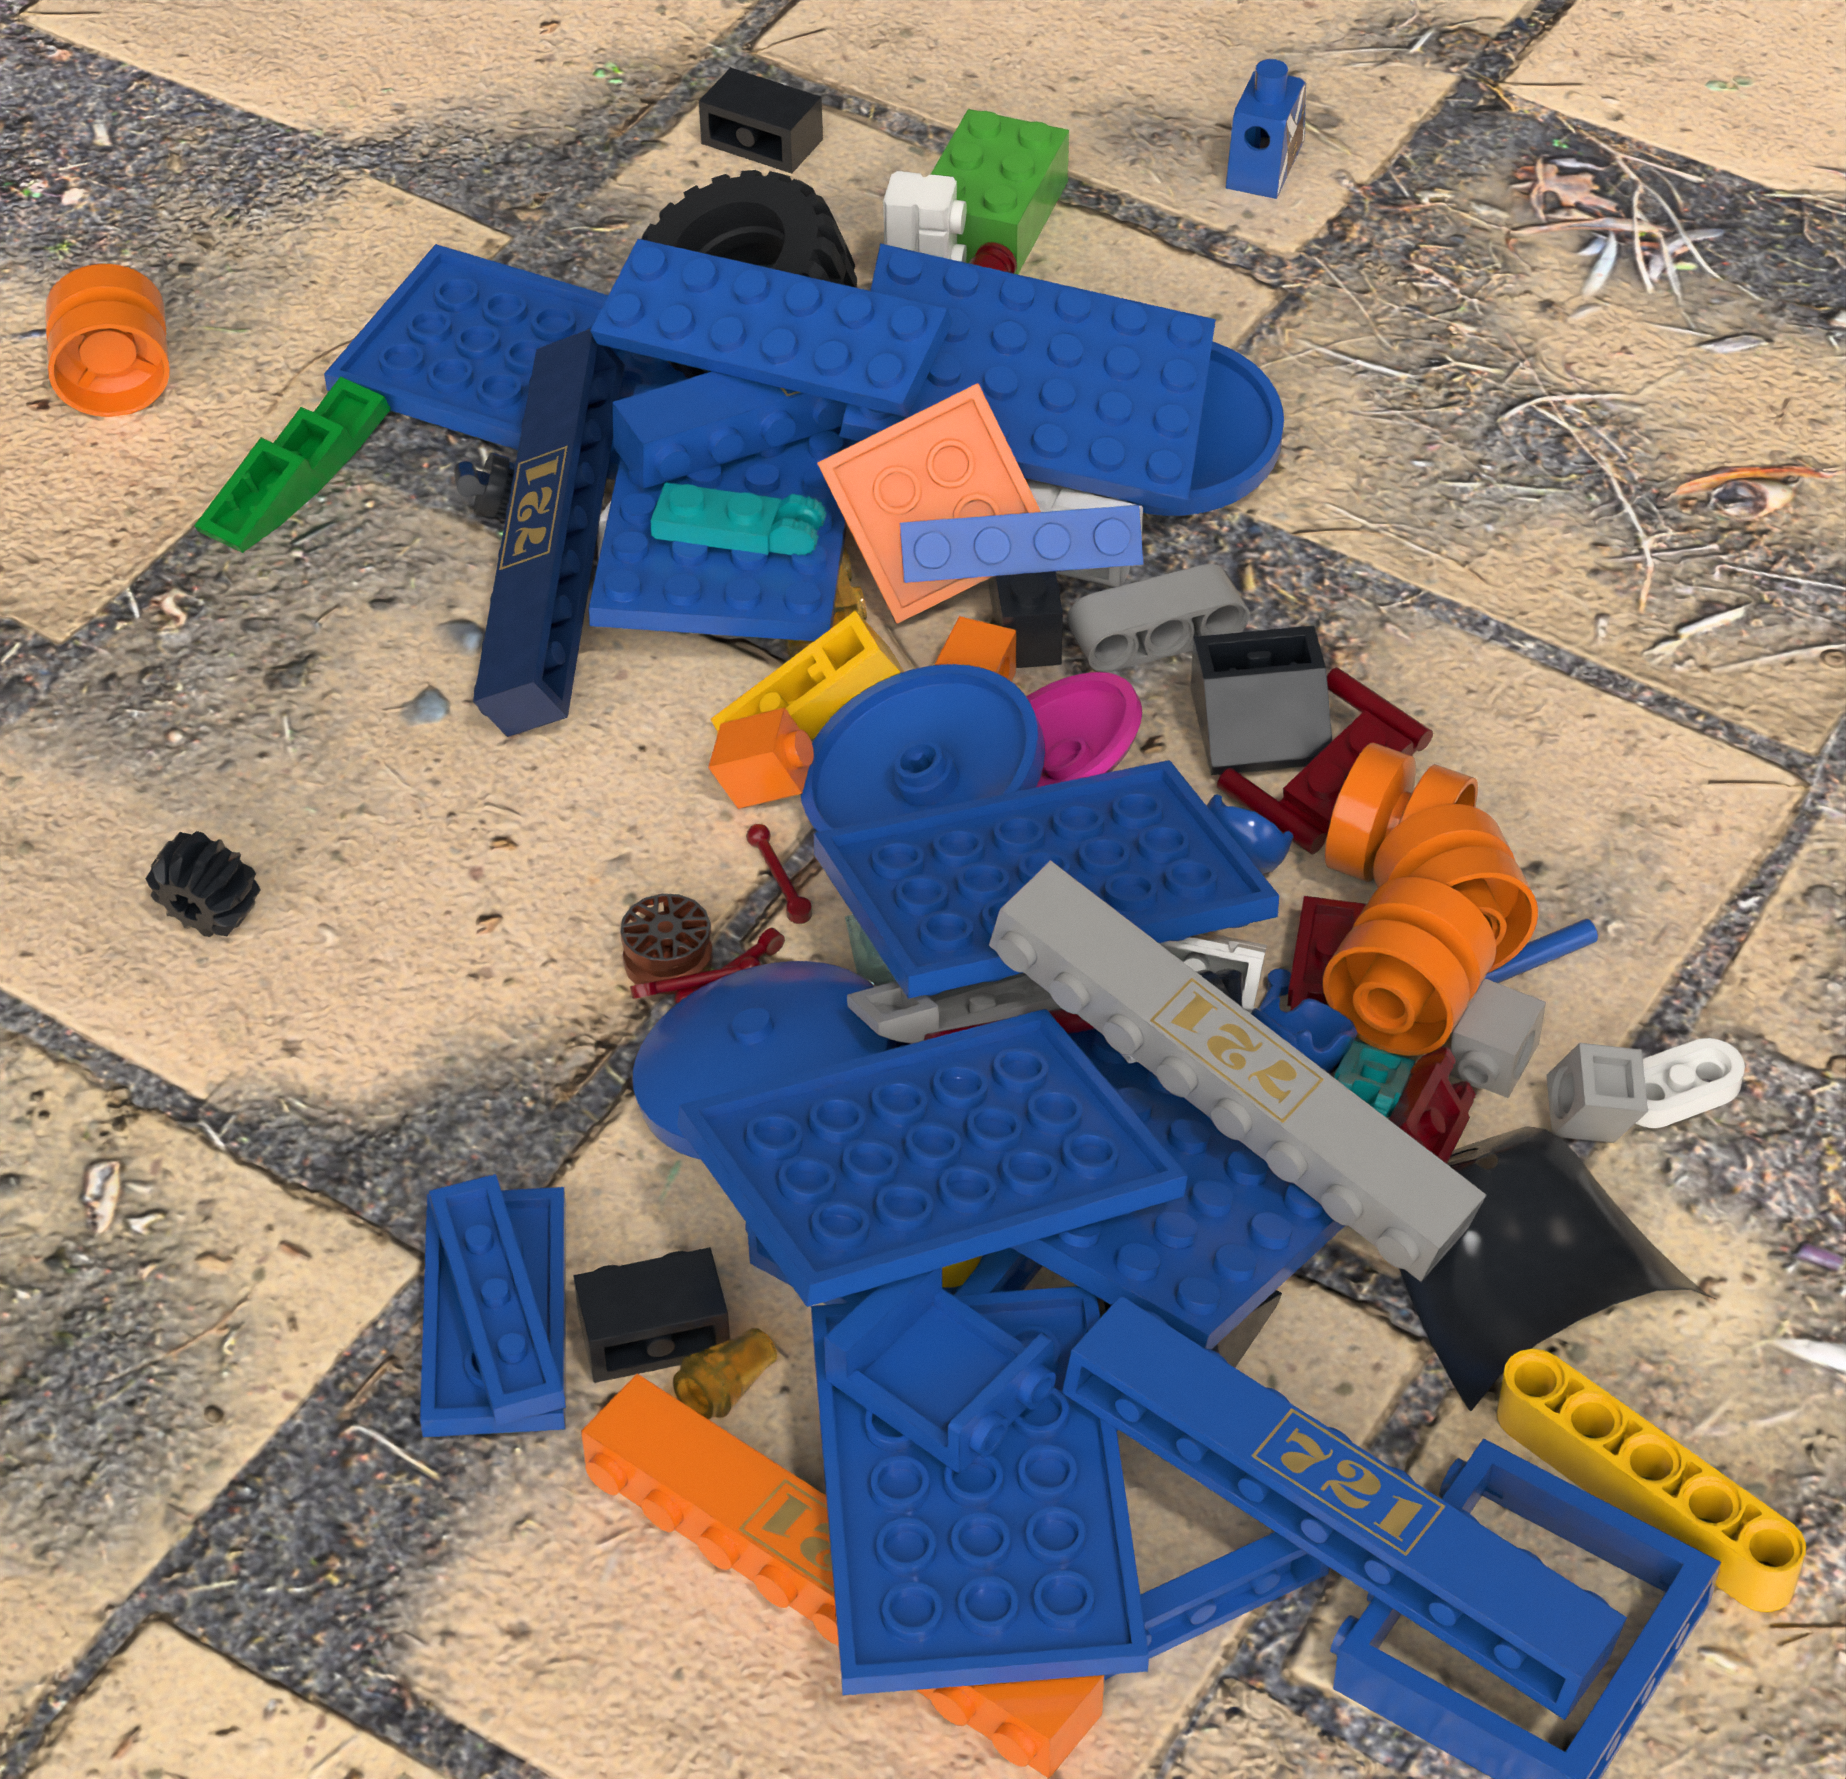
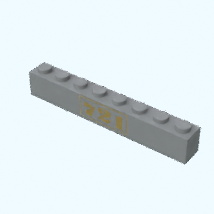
[989,860,1487,1282]

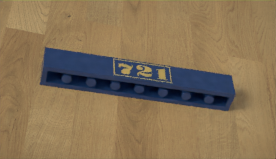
[473,329,625,737]

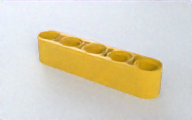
[1497,1349,1806,1612]

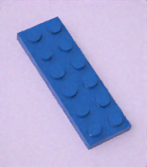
[590,239,953,418]

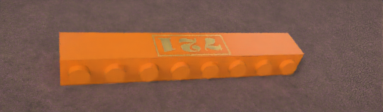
[581,1373,1104,1778]

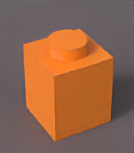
[708,707,814,809]

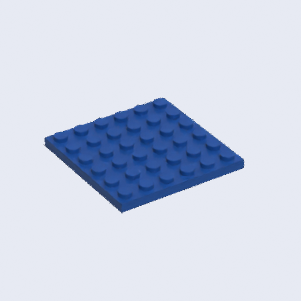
[1010,1029,1346,1349]

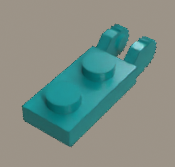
[651,482,827,556]
[1334,1041,1416,1119]

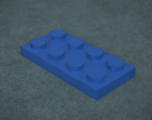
[420,1187,566,1437]

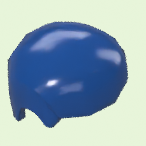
[1207,794,1293,874]
[1251,996,1358,1074]

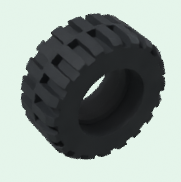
[642,170,857,379]

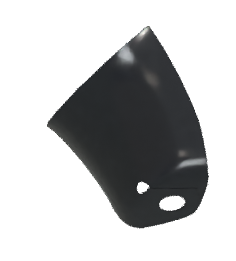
[1399,1126,1717,1411]

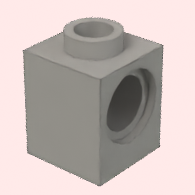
[1450,979,1546,1098]
[1546,1043,1648,1143]

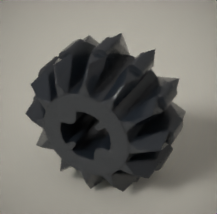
[145,831,261,937]

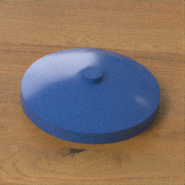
[1095,341,1284,516]
[800,664,1045,832]
[632,961,897,1160]

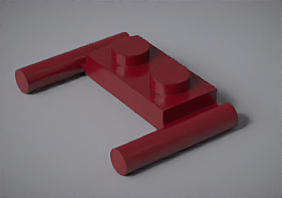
[1217,667,1433,855]

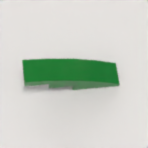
[194,376,391,553]

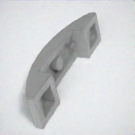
[847,973,1061,1044]

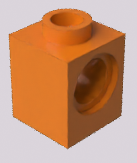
[934,616,1016,682]

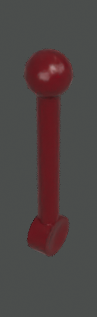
[746,824,812,924]
[674,928,785,1004]
[630,957,762,999]

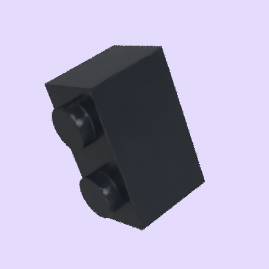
[699,67,823,174]
[573,1247,731,1383]

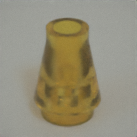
[673,1328,777,1419]

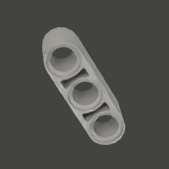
[1066,564,1250,672]

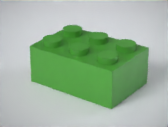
[930,109,1069,274]

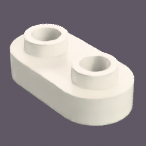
[1635,1038,1745,1128]

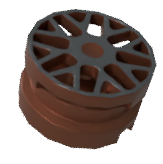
[620,893,713,995]

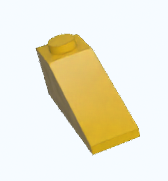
[710,610,905,740]

